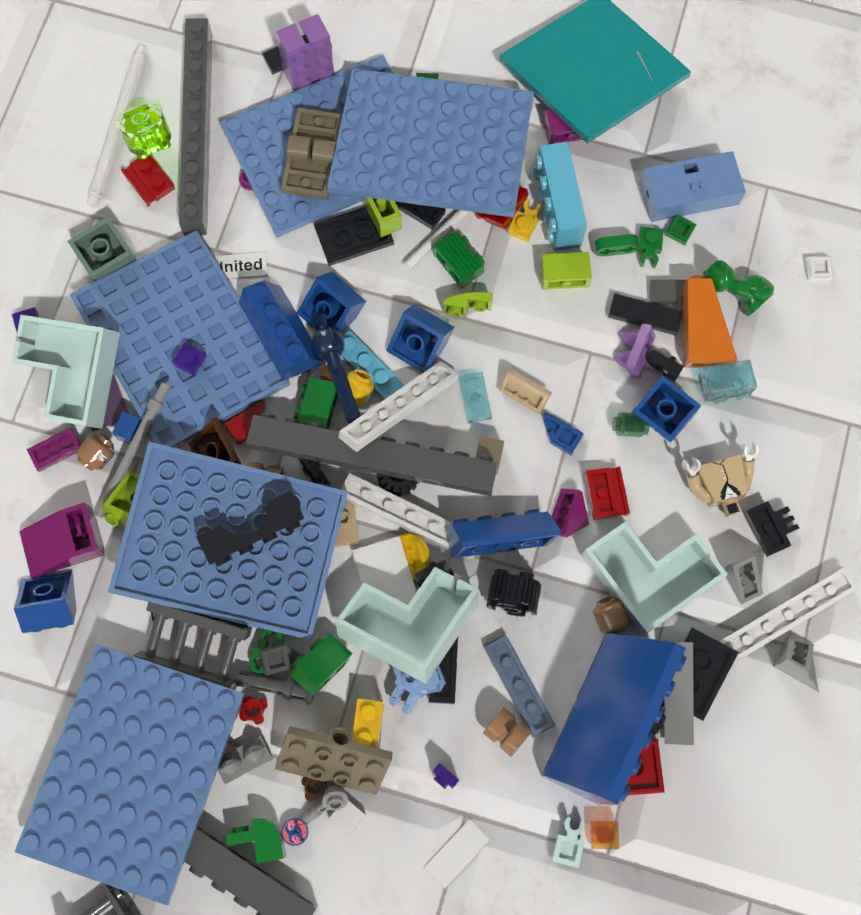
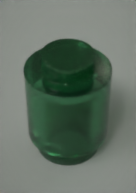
[612,412,649,437]

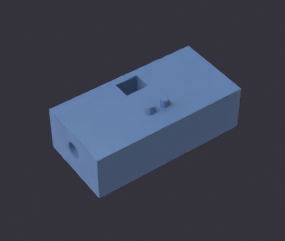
[639,151,746,222]

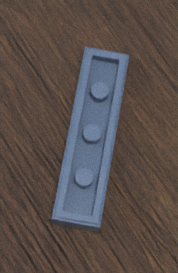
[483,634,556,738]

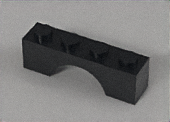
[196,490,304,567]

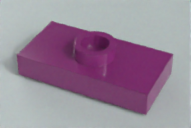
[26,427,81,472]

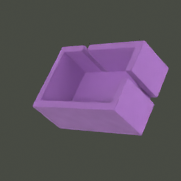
[276,14,334,91]

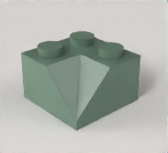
[68,217,137,279]

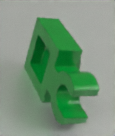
[637,226,664,268]

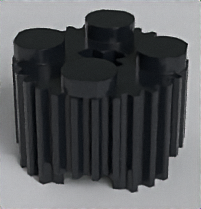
[486,569,542,617]

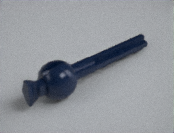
[311,314,360,424]

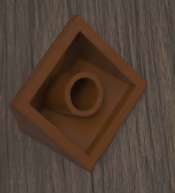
[188,417,242,465]

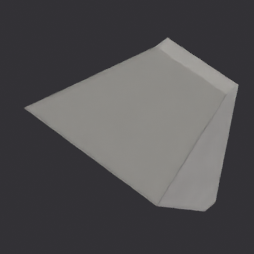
[724,550,764,604]
[773,632,819,692]

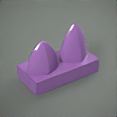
[615,323,656,378]

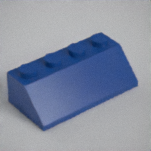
[239,280,326,381]
[446,509,561,559]

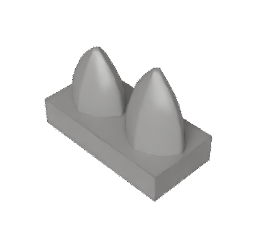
[218,735,273,784]

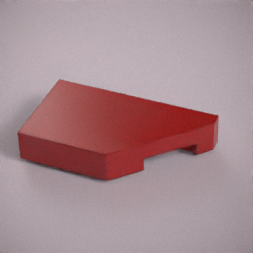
[225,400,266,445]

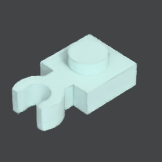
[551,817,585,869]

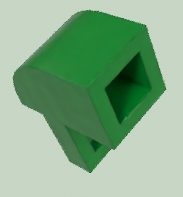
[226,818,286,863]

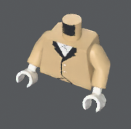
[682,443,759,517]

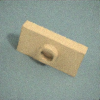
[499,368,552,414]
[335,501,359,547]

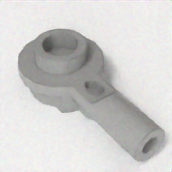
[302,785,348,824]

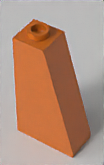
[683,275,737,368]

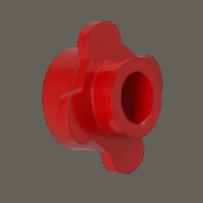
[239,696,268,725]

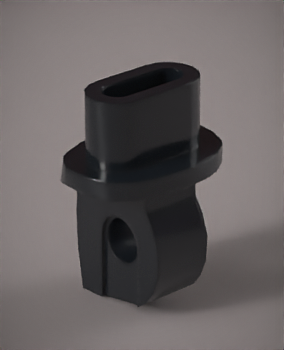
[647,349,684,382]
[414,560,454,587]

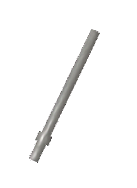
[94,382,171,518]

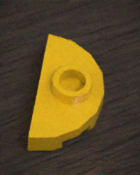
[399,533,430,582]

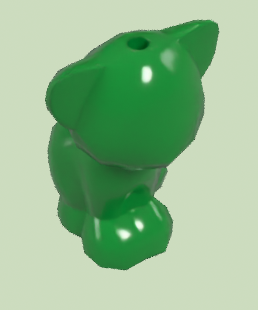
[703,260,774,317]

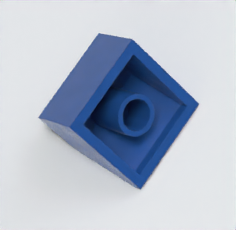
[297,272,366,333]
[386,304,455,373]
[632,375,702,443]
[14,571,77,633]

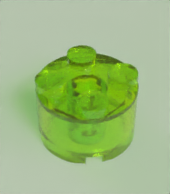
[118,104,172,159]

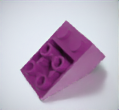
[19,502,105,578]

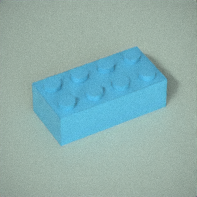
[533,142,587,251]

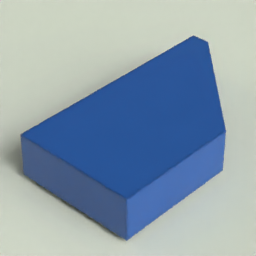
[543,412,584,455]

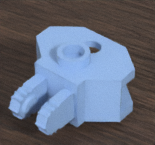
[389,666,446,714]

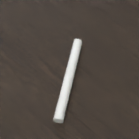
[403,210,470,270]

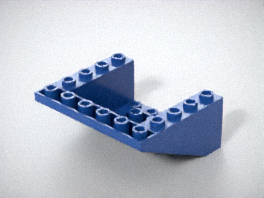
[541,633,687,805]

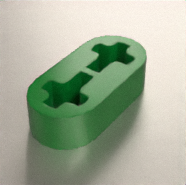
[594,234,639,257]
[249,629,284,675]

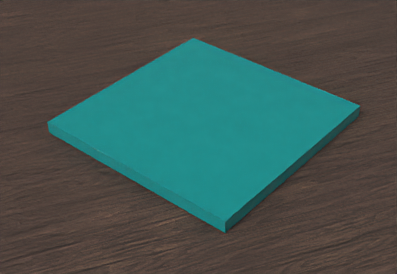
[499,0,691,144]

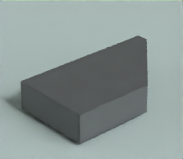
[650,280,686,305]
[258,644,301,676]

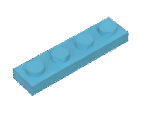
[340,330,405,400]

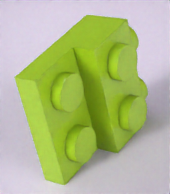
[102,470,140,527]

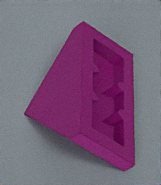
[551,488,589,537]

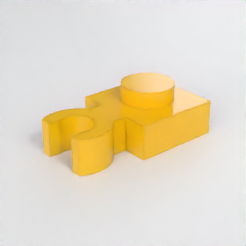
[507,199,541,243]

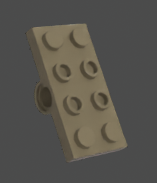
[281,107,343,200]
[275,726,393,795]

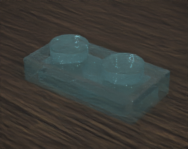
[459,372,492,423]

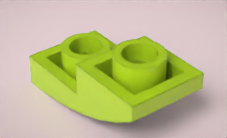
[443,292,493,317]

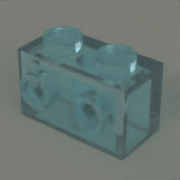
[698,360,757,404]

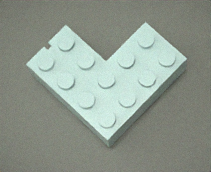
[12,315,120,429]
[581,521,728,637]
[335,567,479,684]

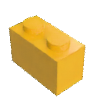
[352,699,384,748]

